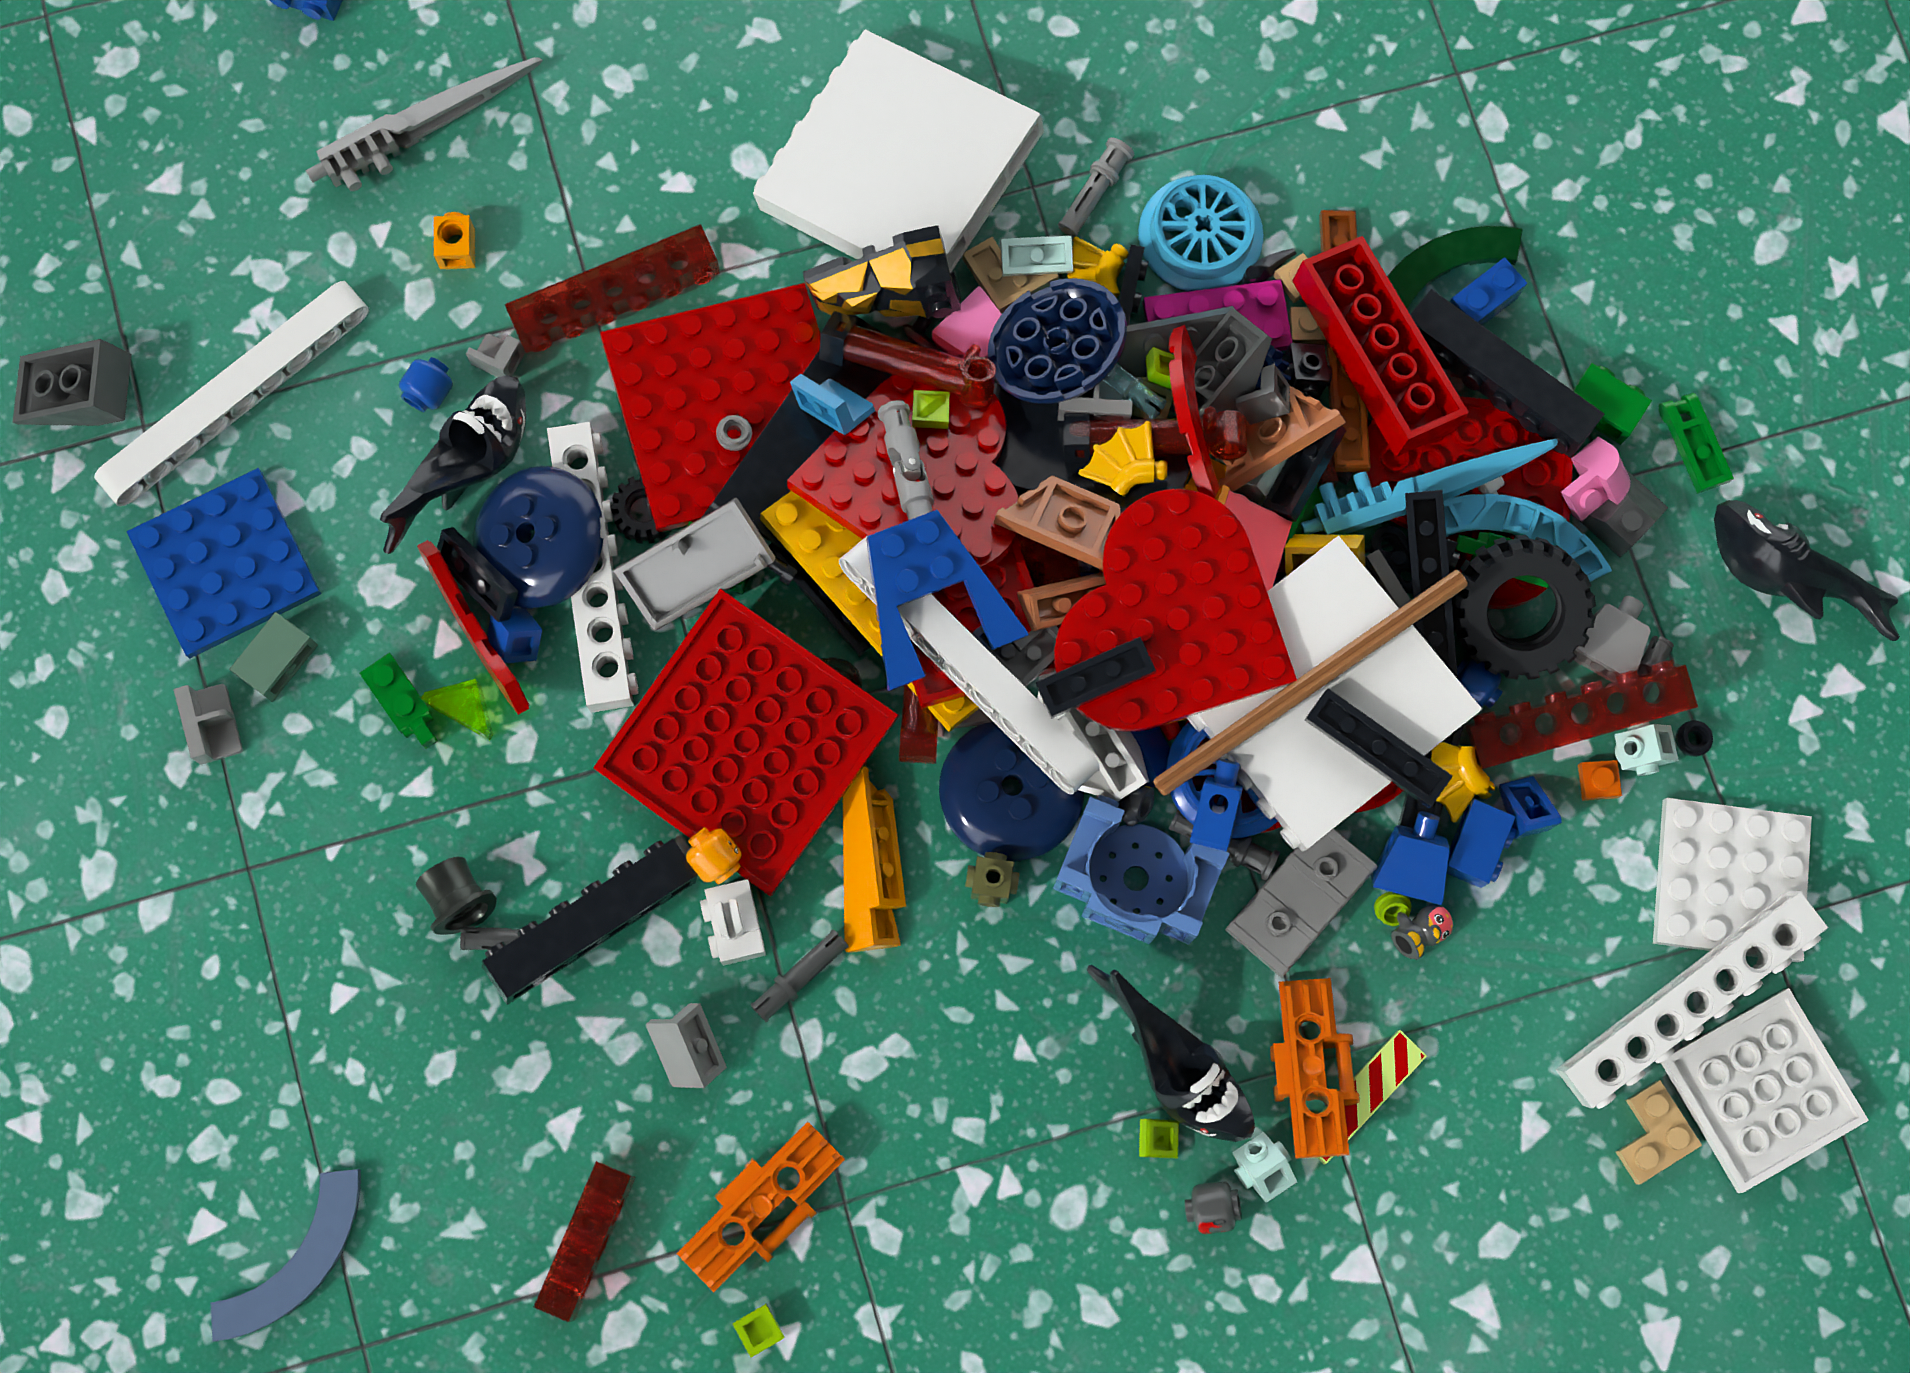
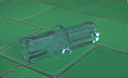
[1103,364,1167,419]

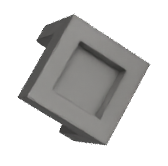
[466,334,525,377]

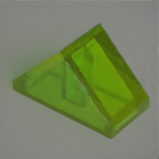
[421,679,493,741]

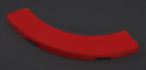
[1169,325,1220,498]
[417,540,530,715]

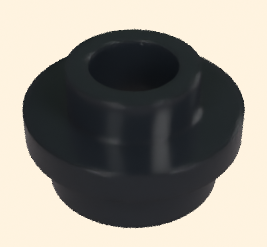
[1676,720,1713,757]

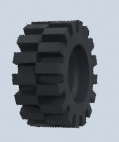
[611,475,672,544]

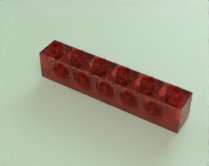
[505,224,720,353]
[1466,659,1698,769]

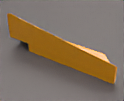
[843,766,906,952]

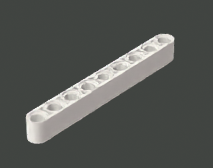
[94,281,369,506]
[839,536,1100,794]

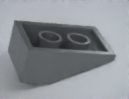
[1166,307,1272,441]
[13,339,132,426]

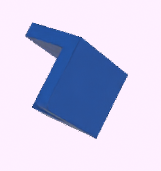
[487,608,542,663]

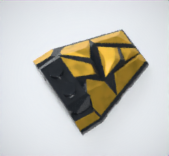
[803,225,961,318]

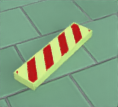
[1317,1030,1427,1164]

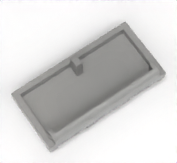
[614,498,775,631]
[1225,829,1378,978]

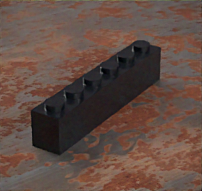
[1410,289,1605,458]
[1405,490,1458,679]
[482,839,698,1005]

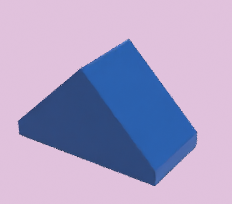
[1499,776,1561,839]

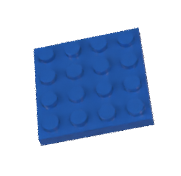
[126,468,321,659]

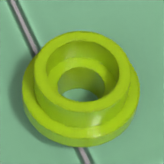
[1374,892,1412,926]

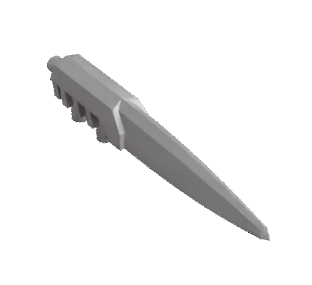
[305,57,543,191]

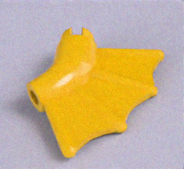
[1067,236,1129,298]
[1079,421,1168,497]
[1431,742,1495,823]

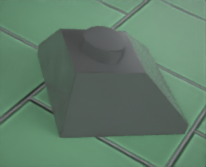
[1570,470,1668,558]

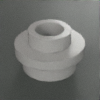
[716,415,752,451]

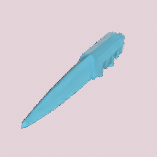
[1301,439,1558,535]

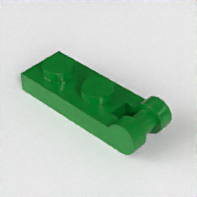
[1658,392,1734,494]

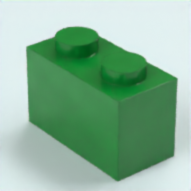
[1572,363,1652,445]

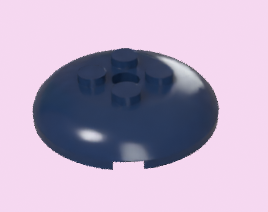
[988,278,1127,404]
[473,466,603,609]
[939,722,1084,862]

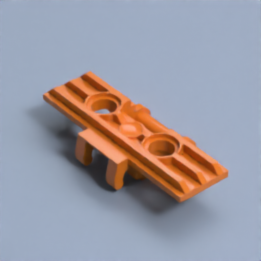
[1270,978,1360,1158]
[676,1122,845,1292]

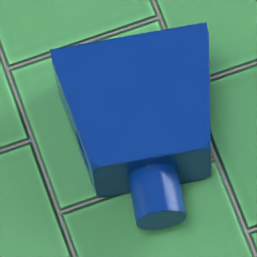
[1189,759,1243,852]
[1371,811,1449,905]

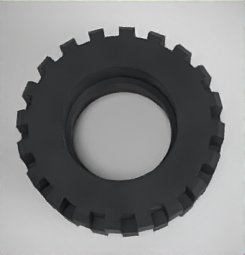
[1451,535,1596,680]

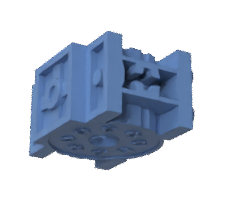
[1053,795,1230,945]

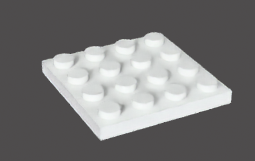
[1653,798,1812,962]
[1661,988,1869,1193]

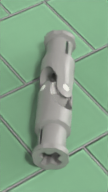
[878,400,934,520]

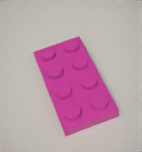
[1143,280,1293,351]

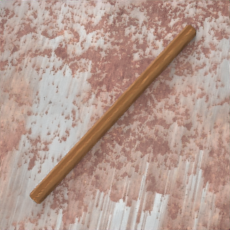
[1153,570,1468,796]

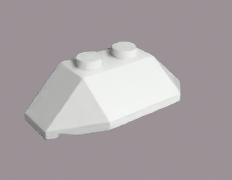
[1037,671,1149,802]

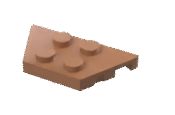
[1218,386,1346,492]
[993,475,1121,570]

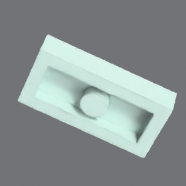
[999,236,1073,276]

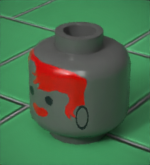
[1185,1181,1242,1234]

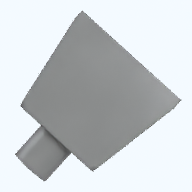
[1574,596,1651,688]

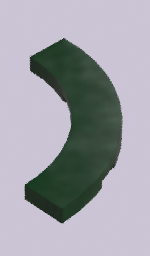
[1387,226,1523,309]

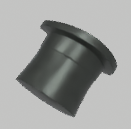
[416,857,497,935]

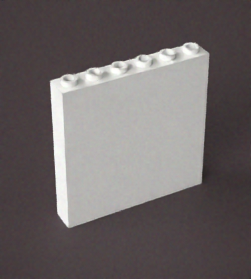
[753,30,1044,273]
[1186,535,1482,852]

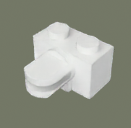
[700,879,766,966]

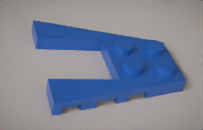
[866,510,1029,692]

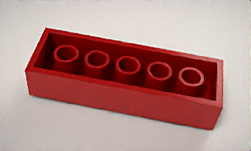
[1292,236,1469,457]

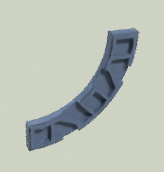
[211,1169,361,1342]

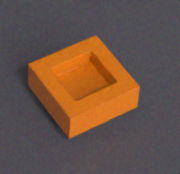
[1578,760,1622,801]

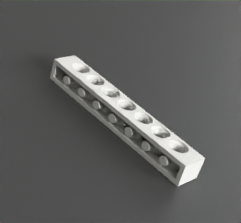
[547,422,639,713]
[1556,891,1828,1109]

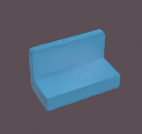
[790,374,875,436]

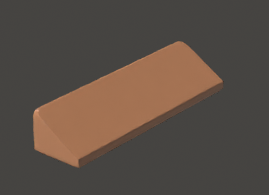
[1017,572,1105,631]

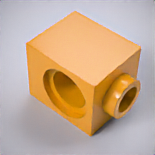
[434,212,475,269]

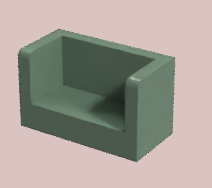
[229,612,318,702]

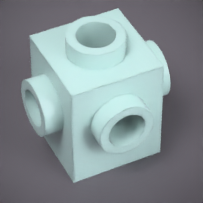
[1615,721,1679,776]
[1232,1132,1297,1203]

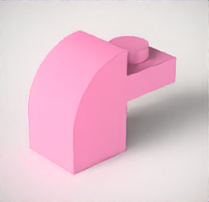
[1561,437,1630,521]

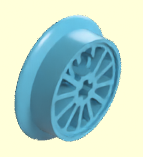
[1138,175,1263,291]

